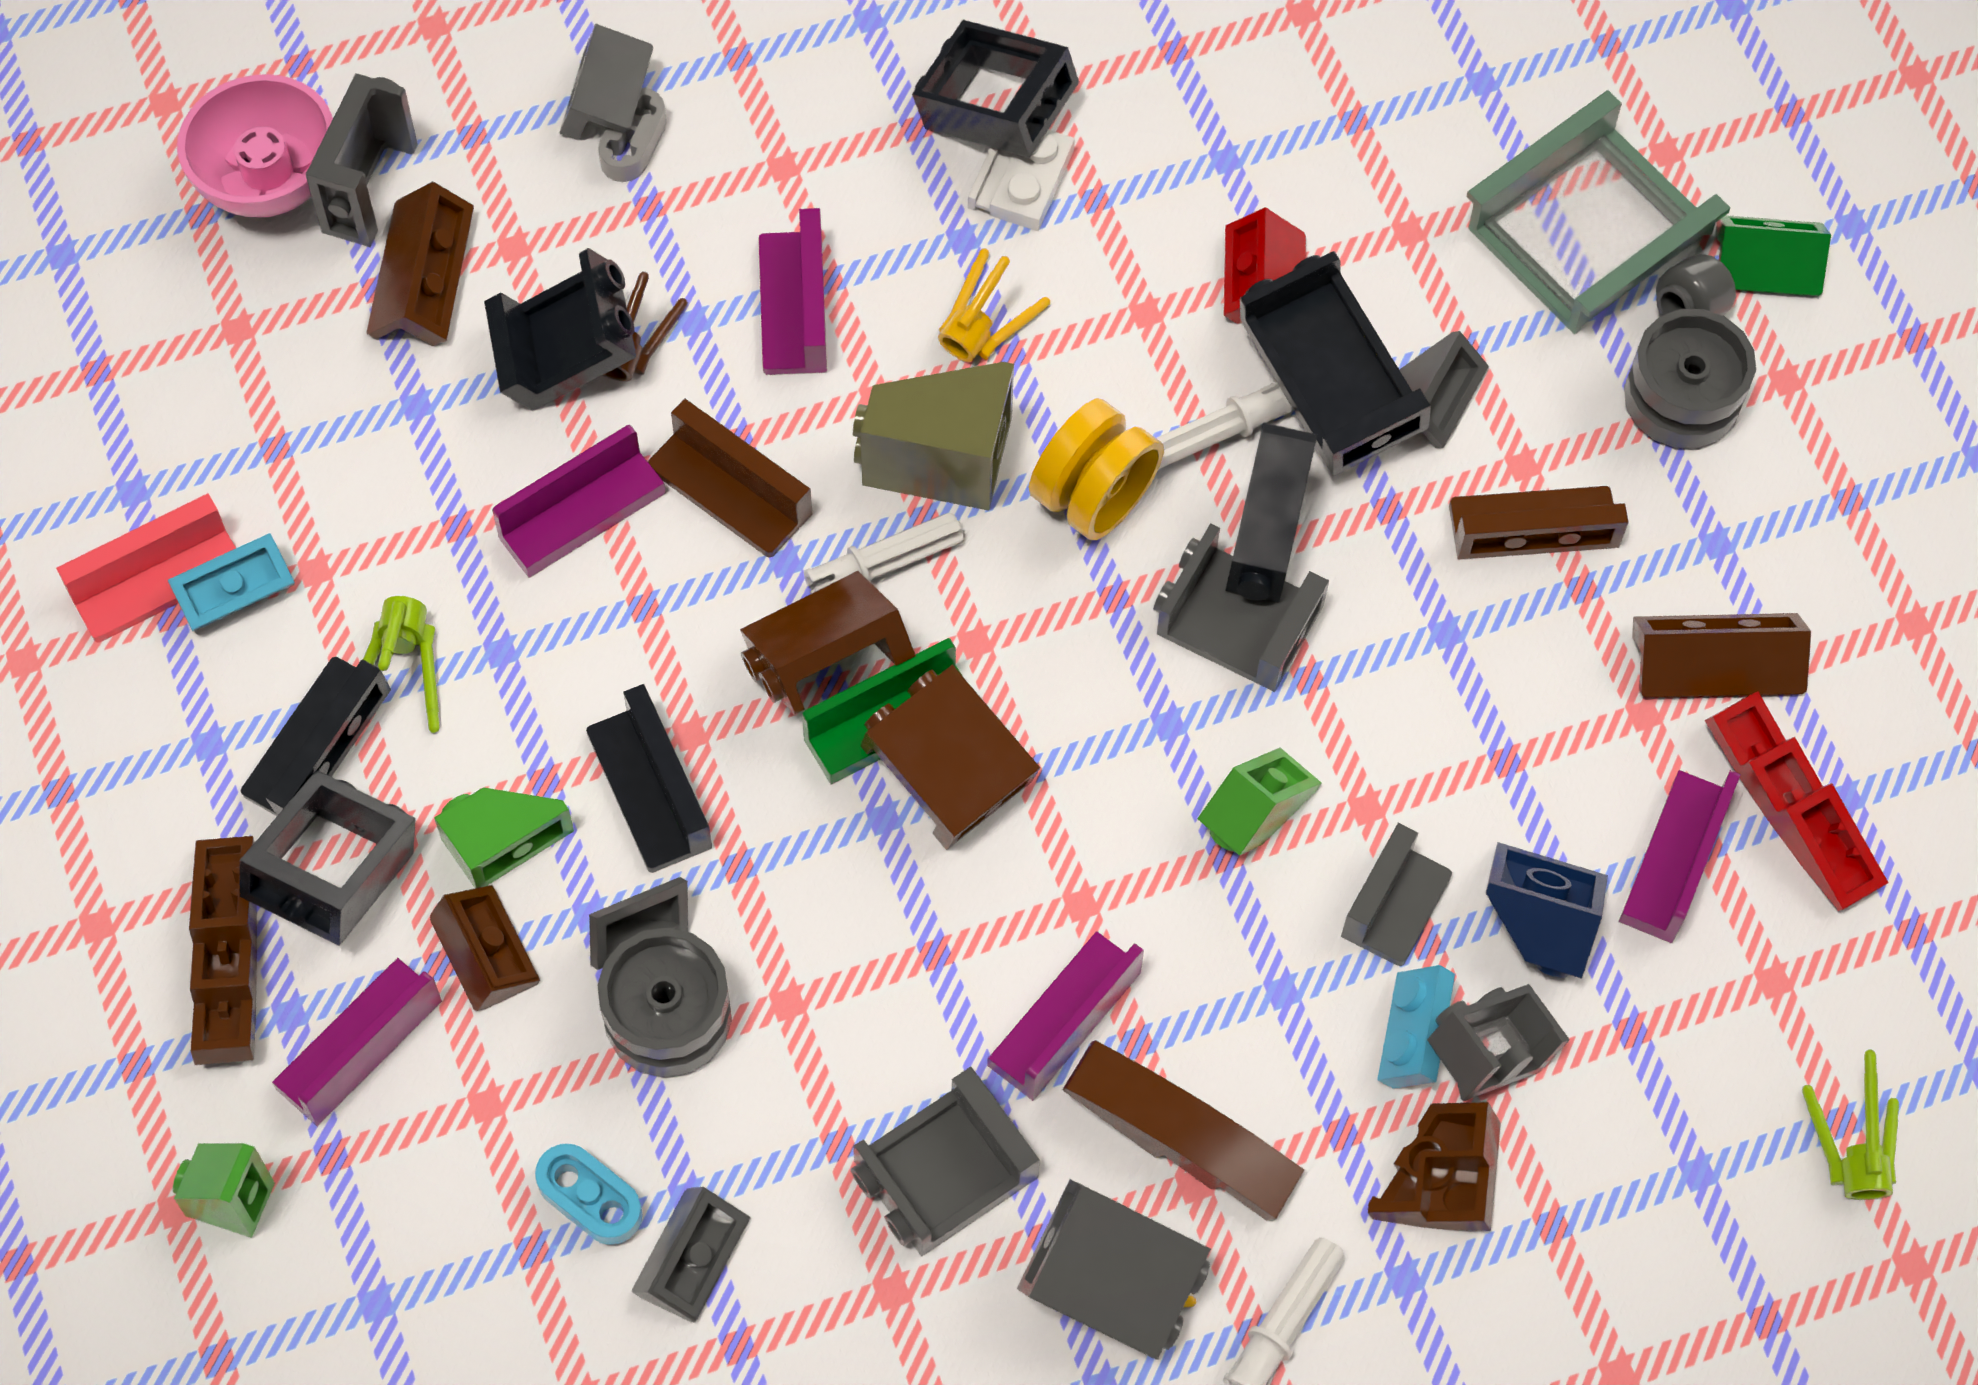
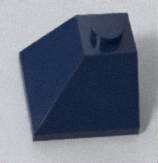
[1485,842,1608,979]

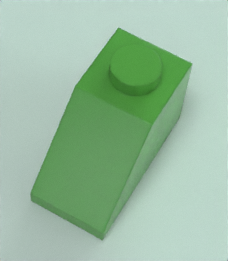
[1197,747,1322,855]
[434,787,574,888]
[173,1143,275,1238]

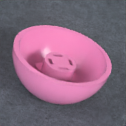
[177,74,333,218]

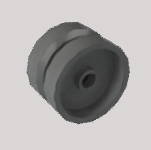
[1624,309,1756,448]
[597,927,732,1077]

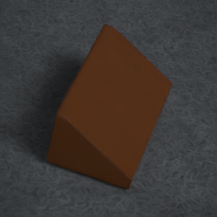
[430,885,540,1011]

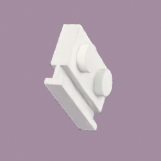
[968,129,1075,232]

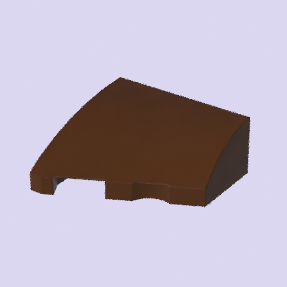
[1368,1102,1501,1231]

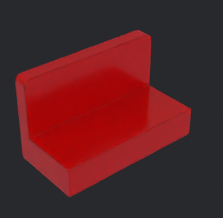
[1224,207,1306,324]

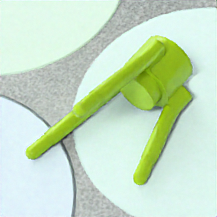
[363,596,440,733]
[1802,1049,1899,1200]

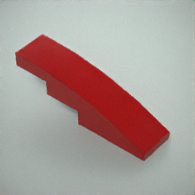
[1704,691,1889,911]

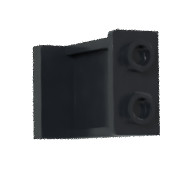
[1240,251,1431,476]

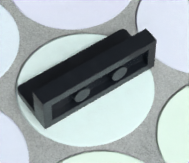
[241,657,391,816]
[586,684,712,873]

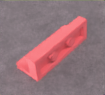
[56,493,236,643]

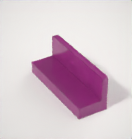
[759,208,827,375]
[492,424,666,578]
[1618,770,1741,943]
[987,931,1144,1101]
[272,957,442,1126]

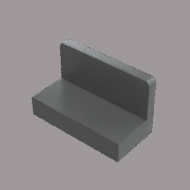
[559,24,653,140]
[1341,822,1452,966]

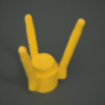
[938,248,1051,362]

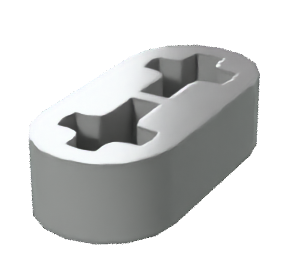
[598,88,667,182]

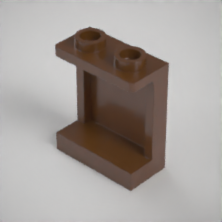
[740,571,916,715]
[860,664,1040,850]

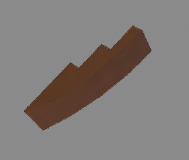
[189,836,257,1065]
[1062,1040,1305,1221]

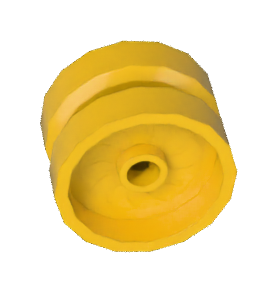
[1028,398,1164,541]

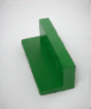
[802,638,962,785]

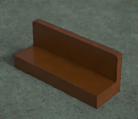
[366,181,474,347]
[648,398,812,558]
[1449,486,1629,560]
[1632,613,1811,697]

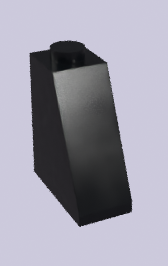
[1225,423,1318,603]

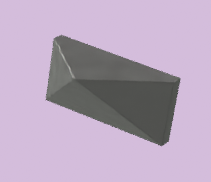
[1399,331,1489,448]
[589,877,688,970]

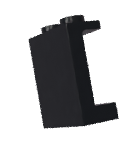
[484,248,636,411]

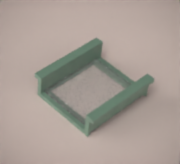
[1466,90,1731,335]

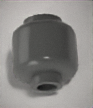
[1656,254,1736,316]

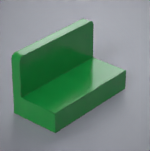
[1715,215,1831,296]

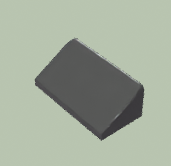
[632,1187,751,1323]

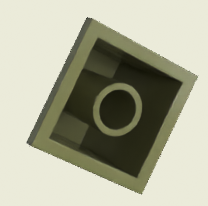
[852,362,1014,511]

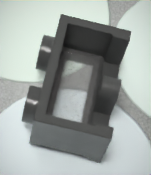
[1427,984,1570,1101]

